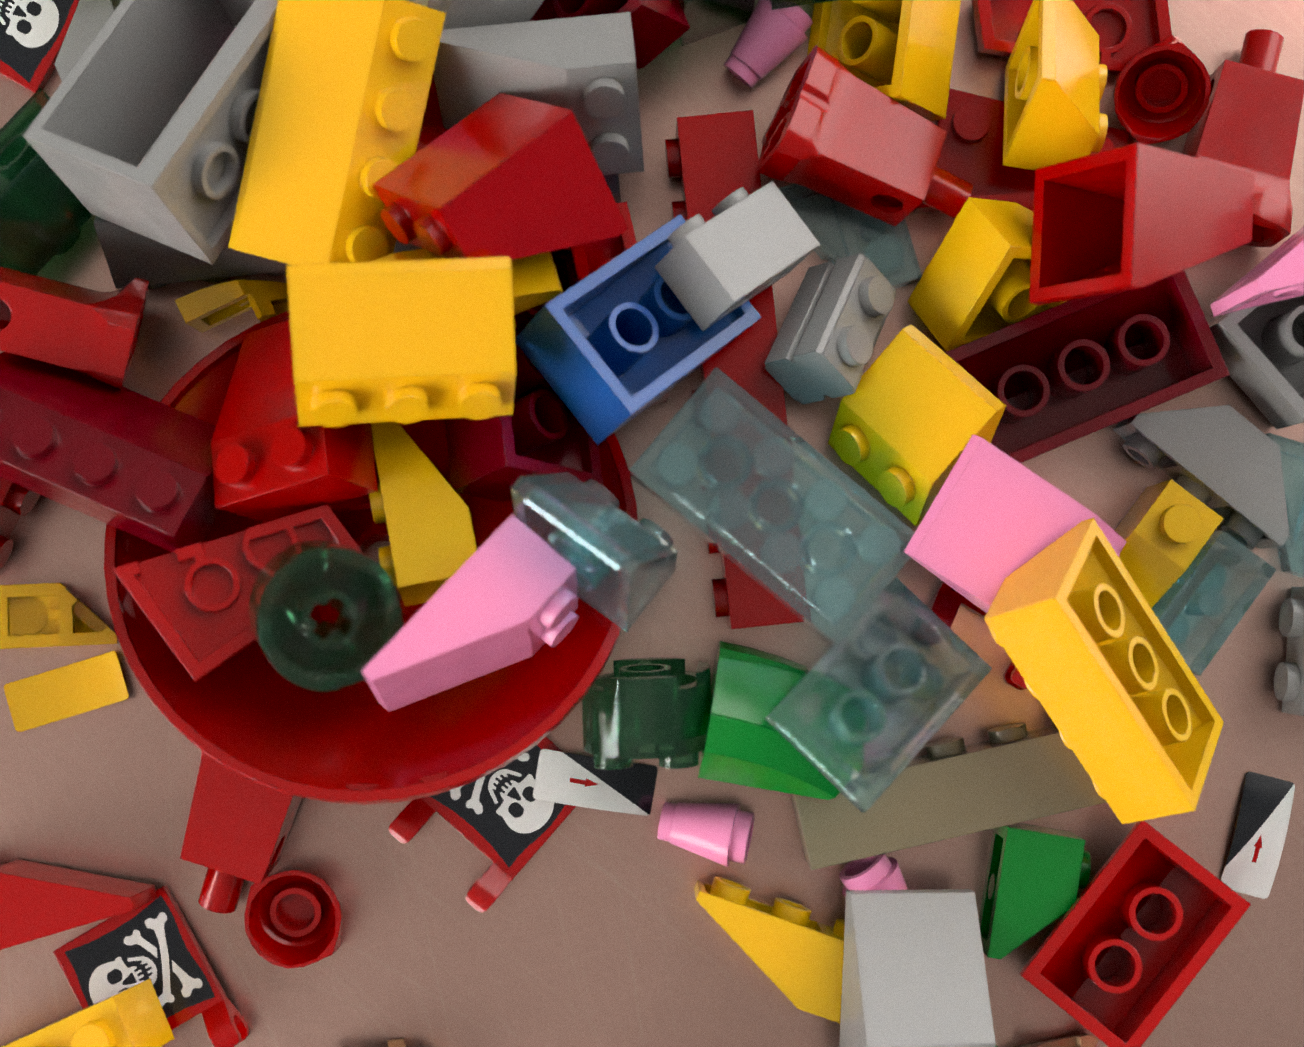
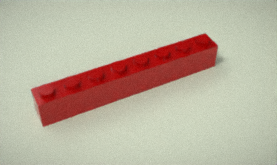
[665,110,809,630]

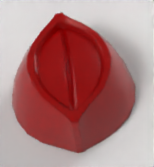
[1113,34,1211,145]
[244,870,342,968]

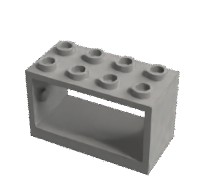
[23,0,278,265]

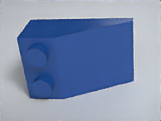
[515,214,762,445]

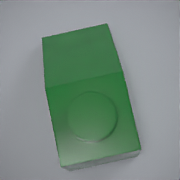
[979,823,1091,959]

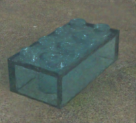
[629,367,915,645]

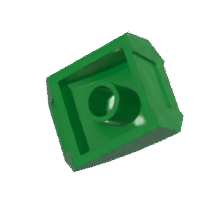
[698,641,865,800]

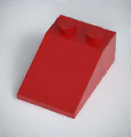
[211,319,378,522]

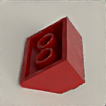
[1019,820,1251,1047]

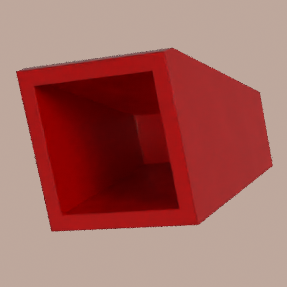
[373,93,628,260]
[1029,143,1255,305]

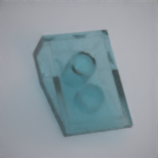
[511,472,678,632]
[764,577,992,813]

